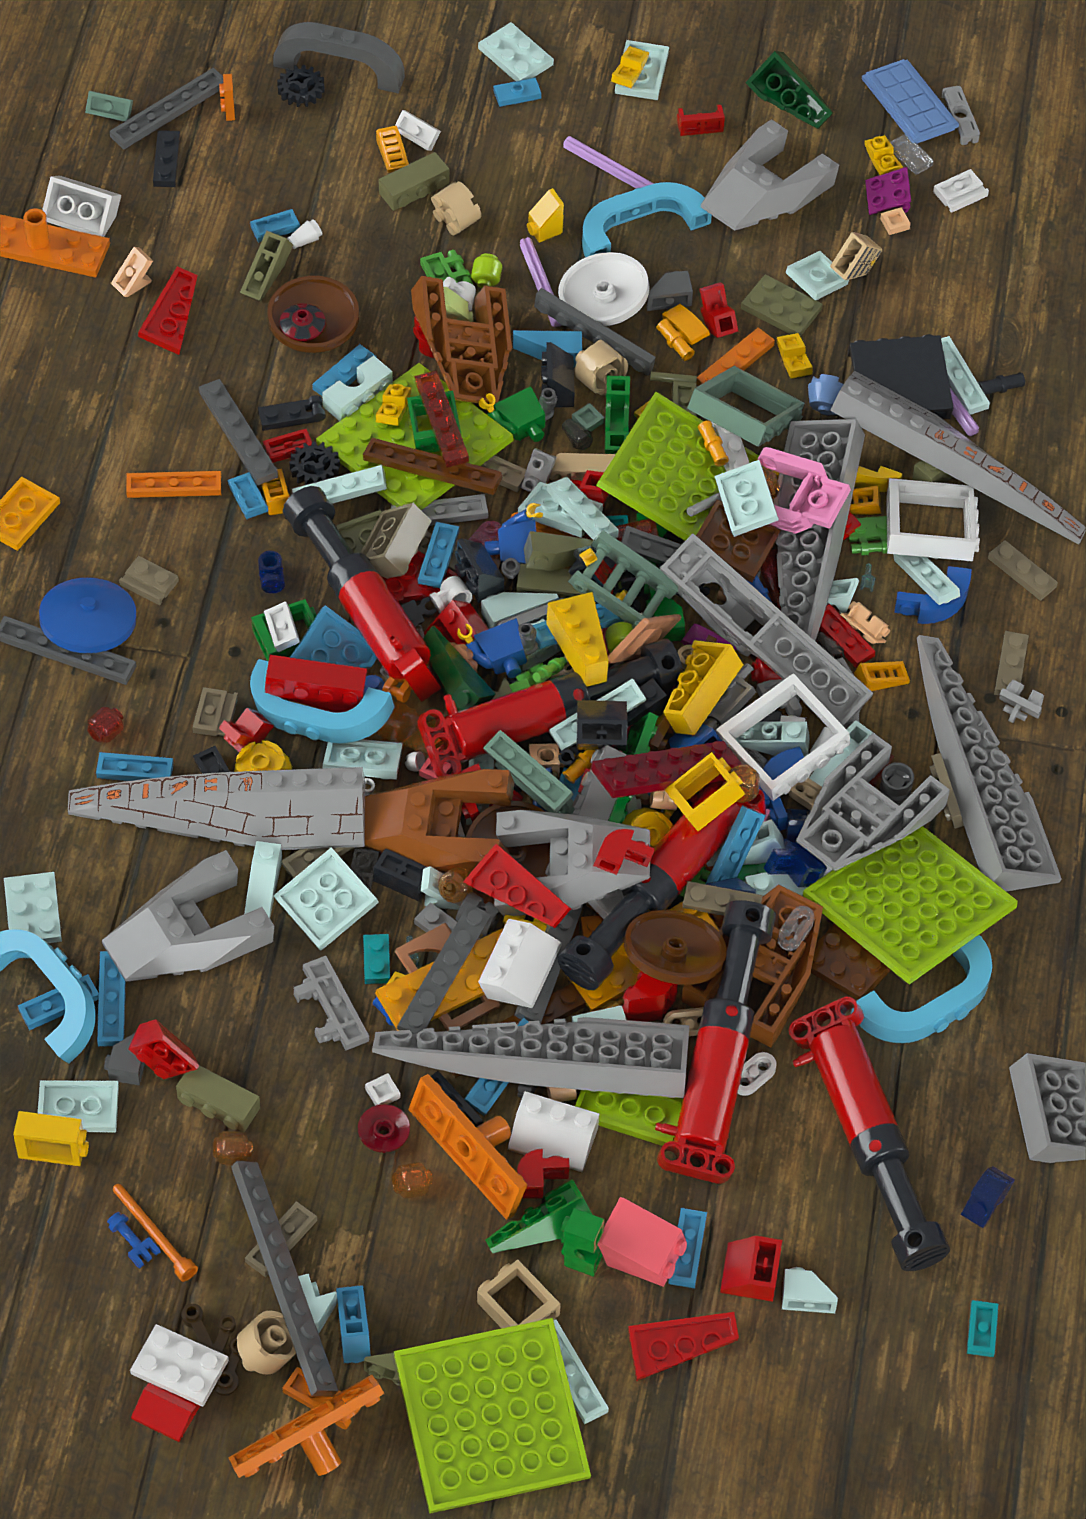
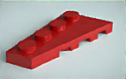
[138,266,198,355]
[463,844,571,928]
[628,1312,739,1381]

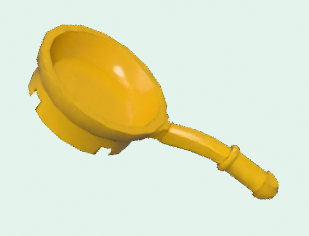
[234,741,292,772]
[622,808,677,848]

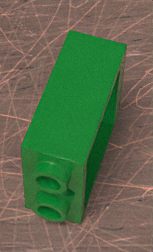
[407,390,463,453]
[251,599,317,661]

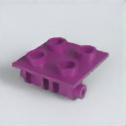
[865,167,911,215]

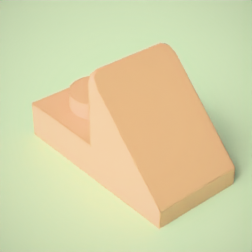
[111,247,153,297]

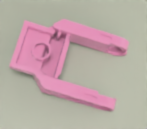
[758,447,851,534]

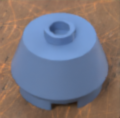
[808,374,844,415]

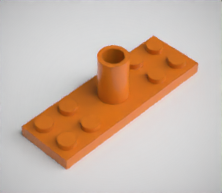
[0,208,110,277]
[408,1074,527,1220]
[228,1375,384,1478]

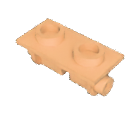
[840,601,890,644]

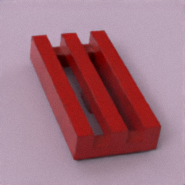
[262,429,312,463]

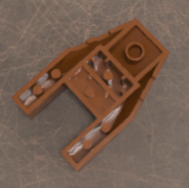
[411,276,512,404]
[365,769,514,873]
[682,884,823,1048]

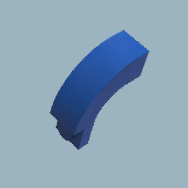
[894,566,972,624]
[758,746,804,831]

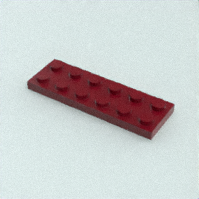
[591,741,747,798]

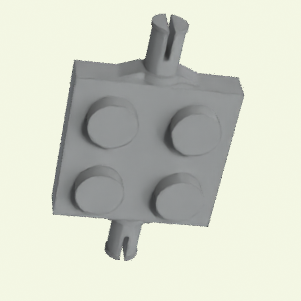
[705,663,756,725]

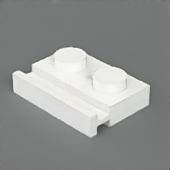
[933,169,989,213]

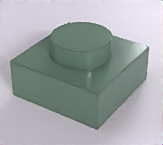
[572,403,604,435]

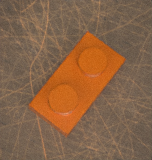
[219,74,235,121]

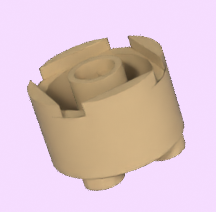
[431,181,481,236]
[575,340,628,395]
[237,1311,296,1374]

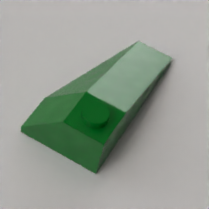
[486,1179,593,1253]

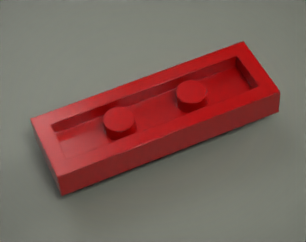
[819,604,876,668]

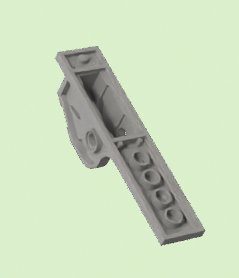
[660,534,873,727]

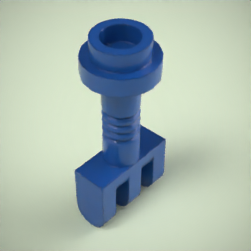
[107,1212,161,1269]

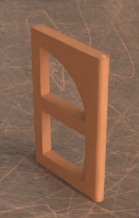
[608,614,681,663]
[395,923,501,1031]

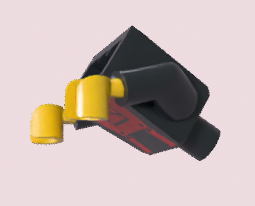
[568,546,628,604]

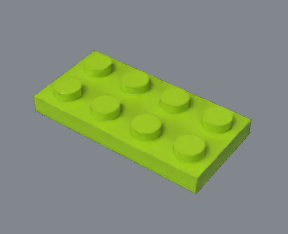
[575,1090,683,1146]

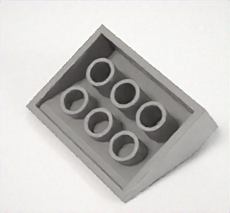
[1009,1053,1086,1163]

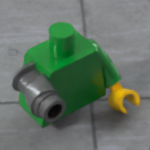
[479,387,557,442]

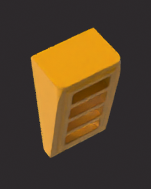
[376,126,409,173]
[261,469,290,515]
[849,486,882,515]
[854,661,910,691]

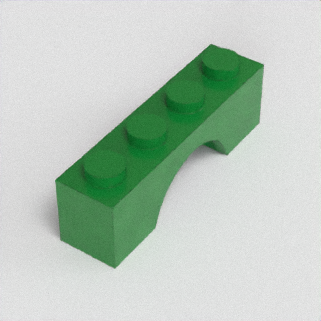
[605,376,630,454]

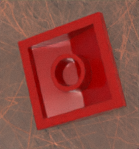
[131,1383,200,1442]

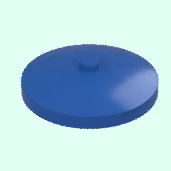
[39,578,136,653]

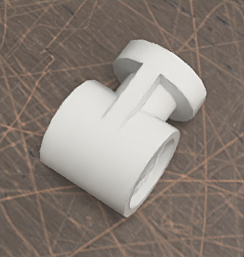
[443,277,476,311]
[430,576,472,613]

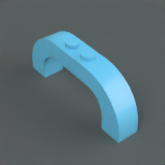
[582,182,712,257]
[250,659,395,743]
[0,929,95,1064]
[851,935,992,1043]

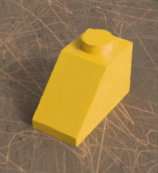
[527,188,564,243]

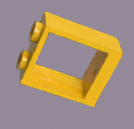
[665,752,745,831]
[13,1111,89,1166]

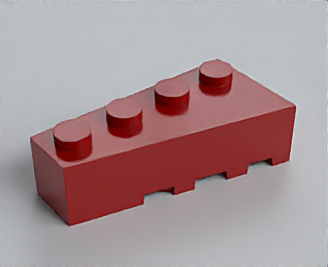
[265,655,367,713]

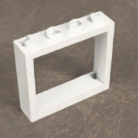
[886,478,980,561]
[716,673,850,801]

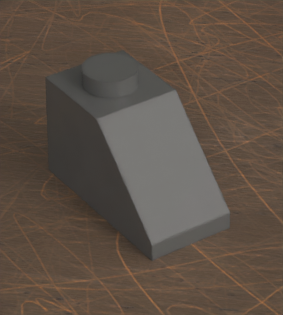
[646,271,693,311]
[104,1033,145,1085]

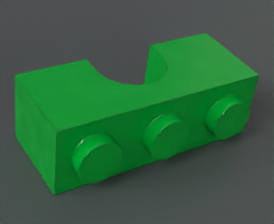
[561,1208,604,1277]

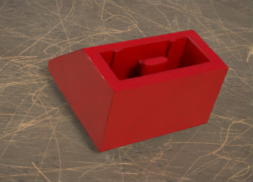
[423,600,488,645]
[622,971,678,1022]
[128,1019,199,1079]
[720,1236,783,1302]

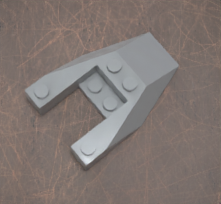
[701,119,839,231]
[796,733,950,871]
[494,810,650,916]
[102,850,274,982]

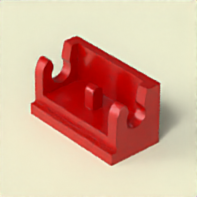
[676,104,725,136]

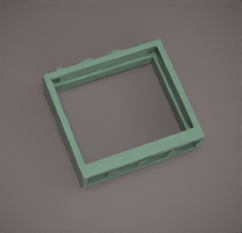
[687,366,805,447]

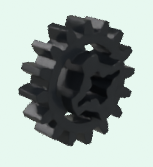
[277,65,325,107]
[289,441,340,485]

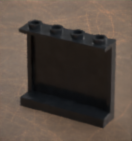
[847,334,954,419]

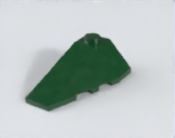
[745,51,833,129]
[423,626,496,712]

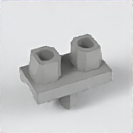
[521,448,557,492]
[999,680,1044,723]

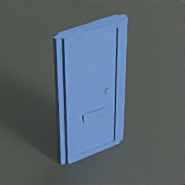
[862,59,959,144]

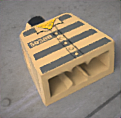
[830,232,882,280]

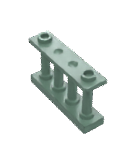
[568,530,678,629]
[484,730,575,814]

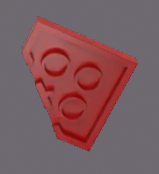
[381,551,461,603]

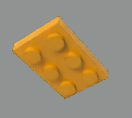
[0,476,60,551]

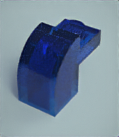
[764,842,827,887]
[960,1166,1015,1228]

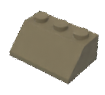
[360,503,431,579]

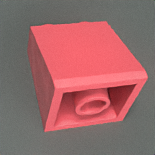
[598,1197,687,1287]

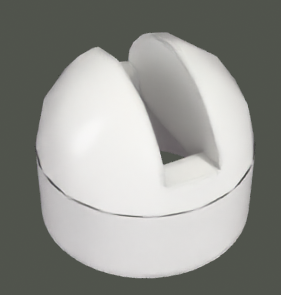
[405,751,426,772]

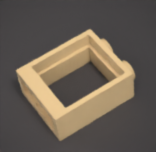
[477,1260,561,1328]

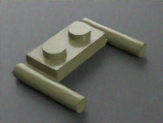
[650,371,697,416]

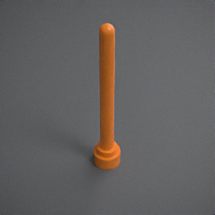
[113,1184,198,1282]

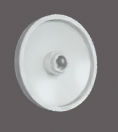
[558,252,649,326]

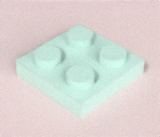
[786,251,849,300]

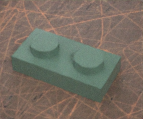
[85,91,133,121]

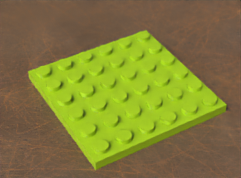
[316,363,514,510]
[596,392,769,541]
[803,826,1018,985]
[394,1318,591,1514]

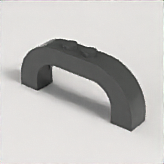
[273,22,405,93]

